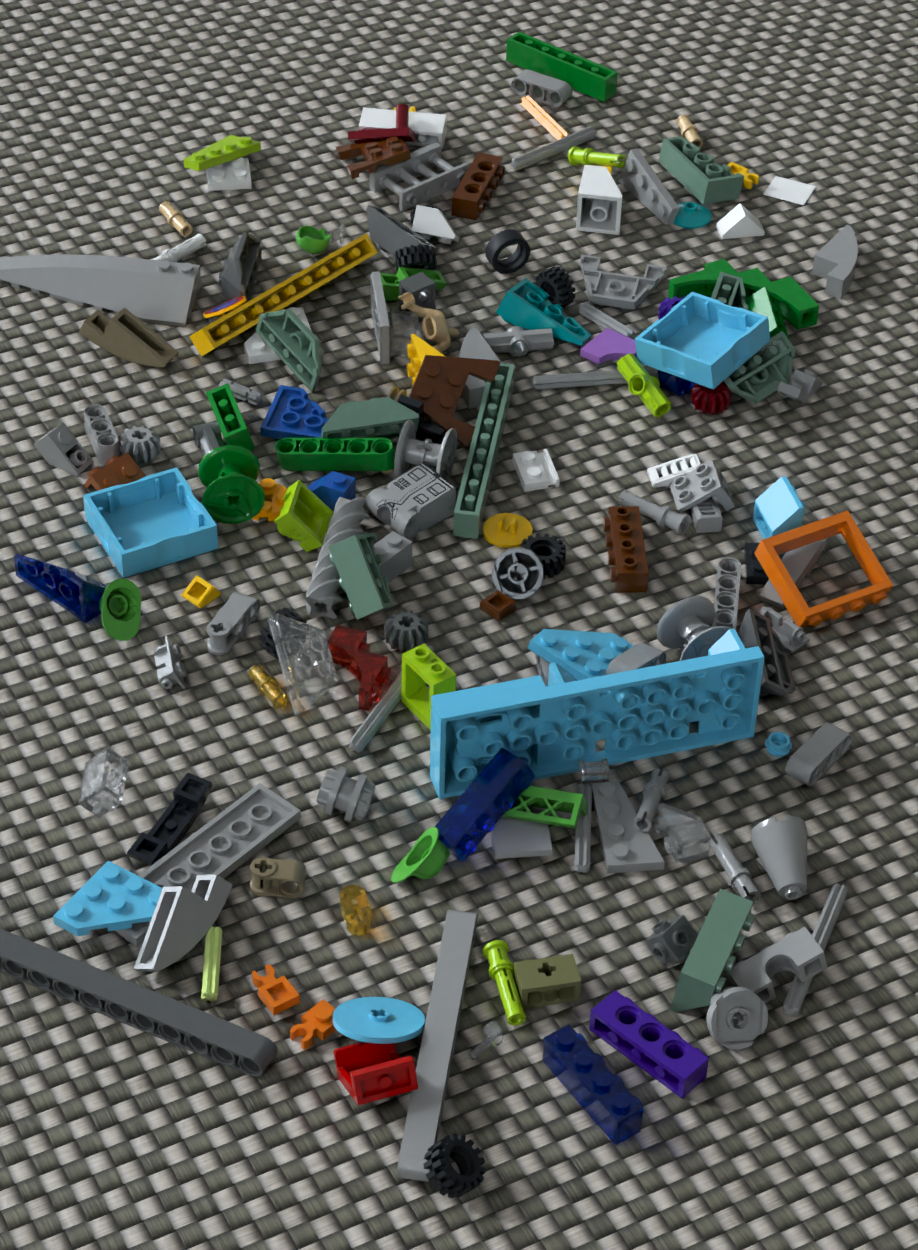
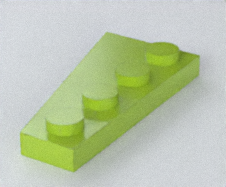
[183,135,261,171]

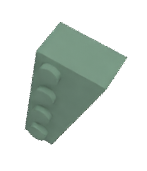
[658,136,744,205]

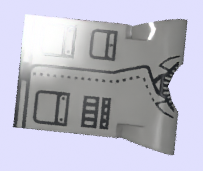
[364,462,456,540]

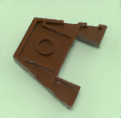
[336,137,411,179]
[409,355,501,449]

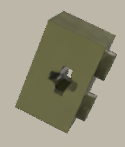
[513,954,582,1009]

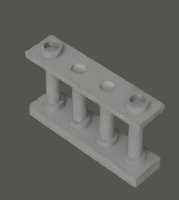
[370,142,469,212]

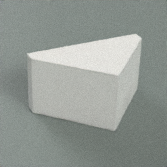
[716,203,765,239]

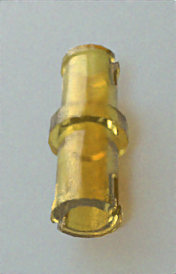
[248,664,289,709]

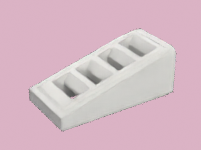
[647,454,701,488]

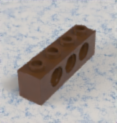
[451,152,505,220]

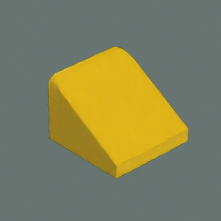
[181,575,221,609]

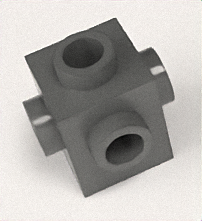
[646,915,698,964]

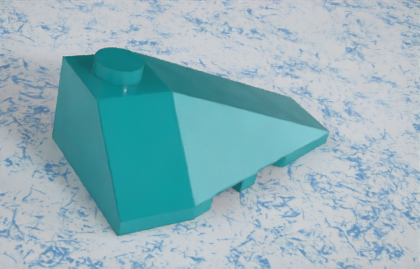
[496,278,592,345]

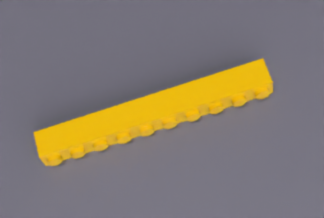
[189,233,378,357]

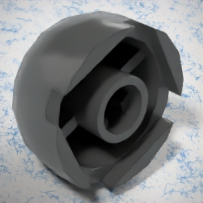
[492,547,544,599]

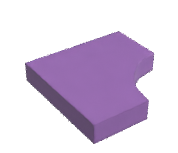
[580,328,637,364]

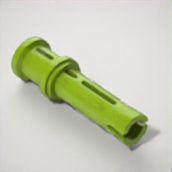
[568,146,626,168]
[482,940,526,1026]

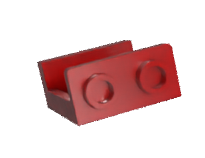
[334,1042,418,1105]

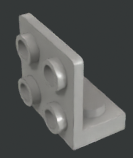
[670,460,735,513]

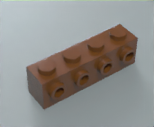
[603,506,649,593]

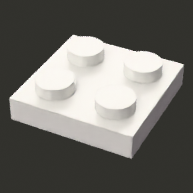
[206,157,252,191]

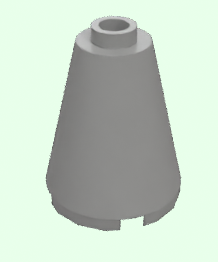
[750,815,807,900]

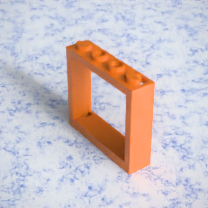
[754,510,893,628]

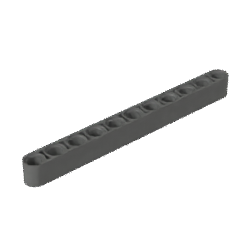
[0,929,278,1077]

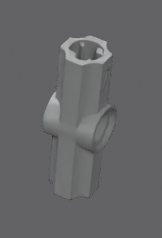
[482,326,554,357]

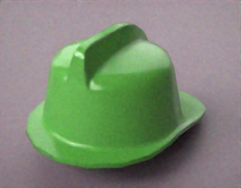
[100,579,141,641]
[391,827,450,883]

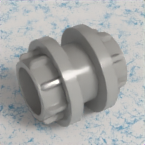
[316,766,376,822]

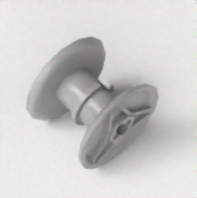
[394,419,457,481]
[656,596,731,661]

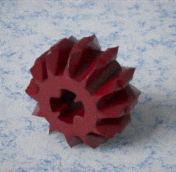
[691,382,732,415]

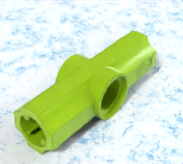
[617,353,671,418]

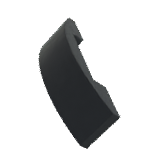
[127,773,212,866]

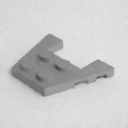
[580,254,667,310]

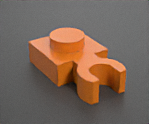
[252,964,300,1015]
[290,999,336,1050]

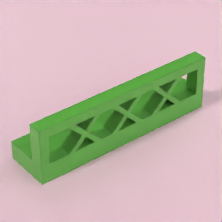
[467,777,588,829]

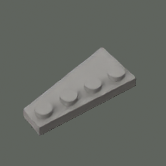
[618,148,679,225]
[591,781,665,873]

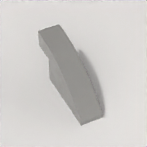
[812,225,858,299]
[460,327,501,409]
[134,875,233,972]

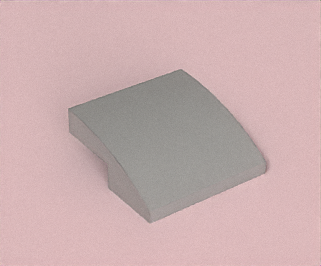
[488,810,553,859]

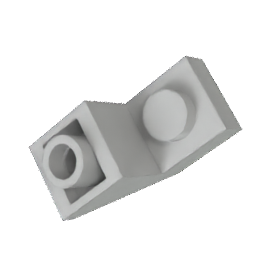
[777,369,822,404]

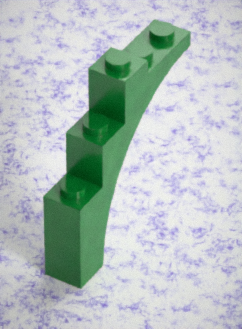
[668,259,819,330]

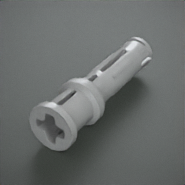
[618,490,691,536]

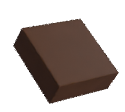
[480,590,517,621]

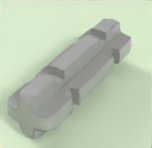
[219,379,263,406]

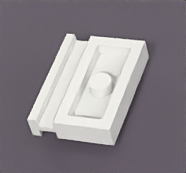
[512,449,560,492]

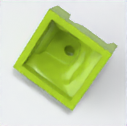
[274,480,333,552]

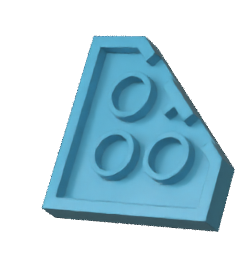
[527,629,634,680]
[53,861,162,936]

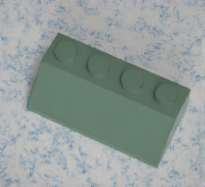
[671,889,755,1012]

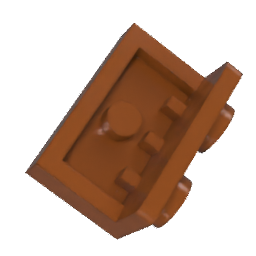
[84,452,146,491]

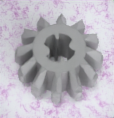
[119,425,161,464]

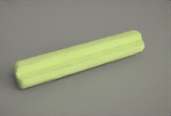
[201,926,222,1002]

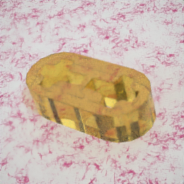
[340,885,372,936]

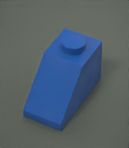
[308,471,356,512]

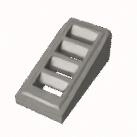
[689,496,723,533]

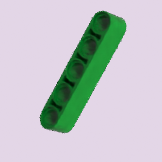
[275,438,395,471]

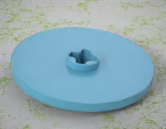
[333,997,425,1044]

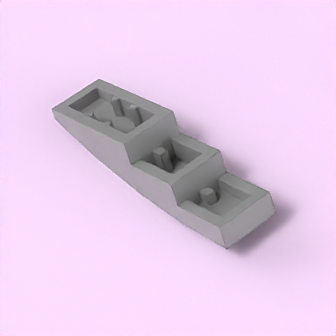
[759,537,830,610]

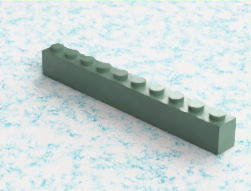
[453,363,515,539]

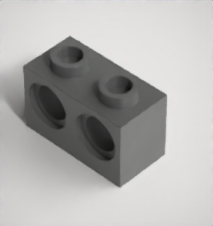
[399,272,436,330]

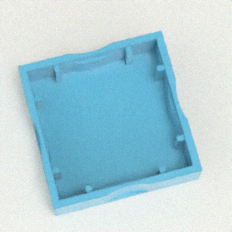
[635,292,770,389]
[83,467,218,578]

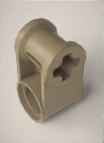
[250,857,306,899]

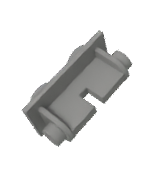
[759,606,810,653]
[154,636,186,689]

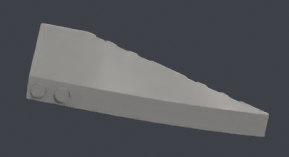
[0,254,201,327]

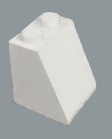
[576,165,622,235]

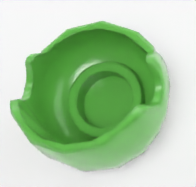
[296,225,332,254]

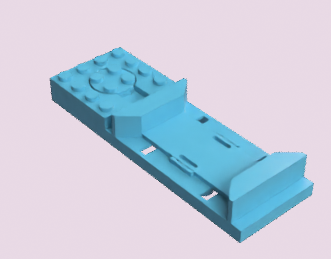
[430,628,765,799]

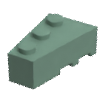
[711,272,749,310]

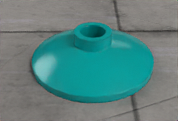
[673,202,712,229]

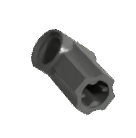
[192,421,224,456]

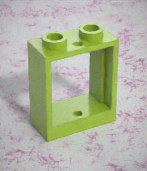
[401,644,456,730]

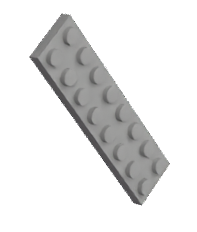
[115,783,301,947]

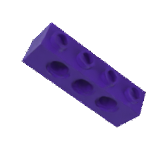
[589,990,709,1099]

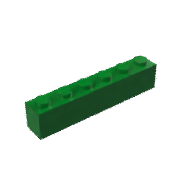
[506,32,618,102]

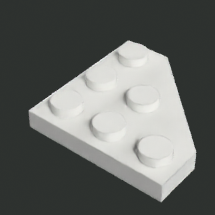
[244,307,312,364]

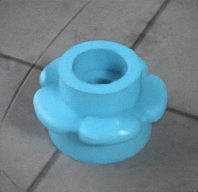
[765,732,792,757]

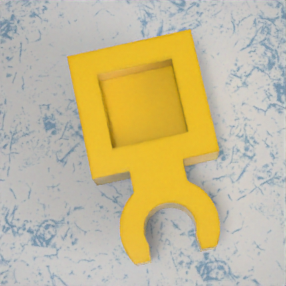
[727,162,759,189]

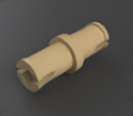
[676,115,703,148]
[159,201,193,237]

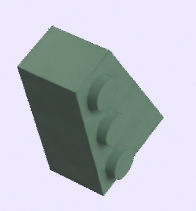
[328,533,394,620]

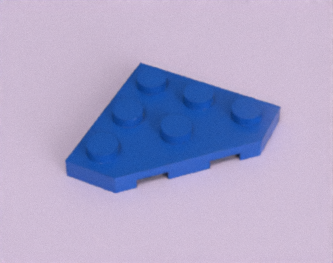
[260,385,329,439]

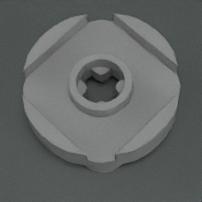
[706,987,768,1050]

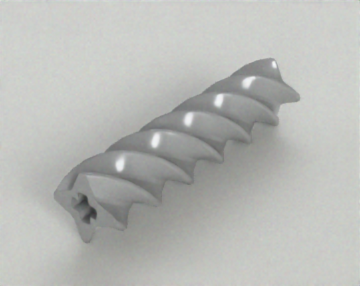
[305,497,370,619]

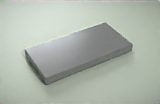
[371,271,390,364]

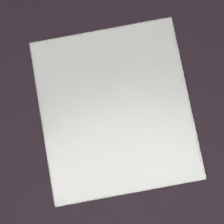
[763,176,816,205]

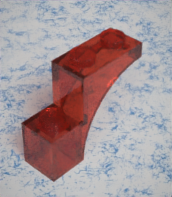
[327,625,391,711]

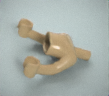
[399,292,459,353]

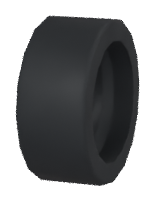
[485,229,530,274]

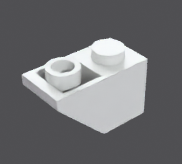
[412,205,459,245]

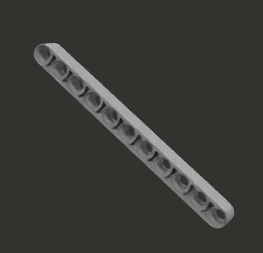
[397,910,478,1182]

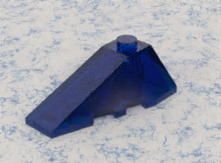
[14,554,106,623]

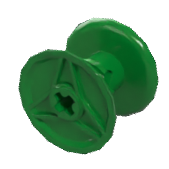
[198,445,265,524]

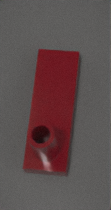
[348,104,415,144]

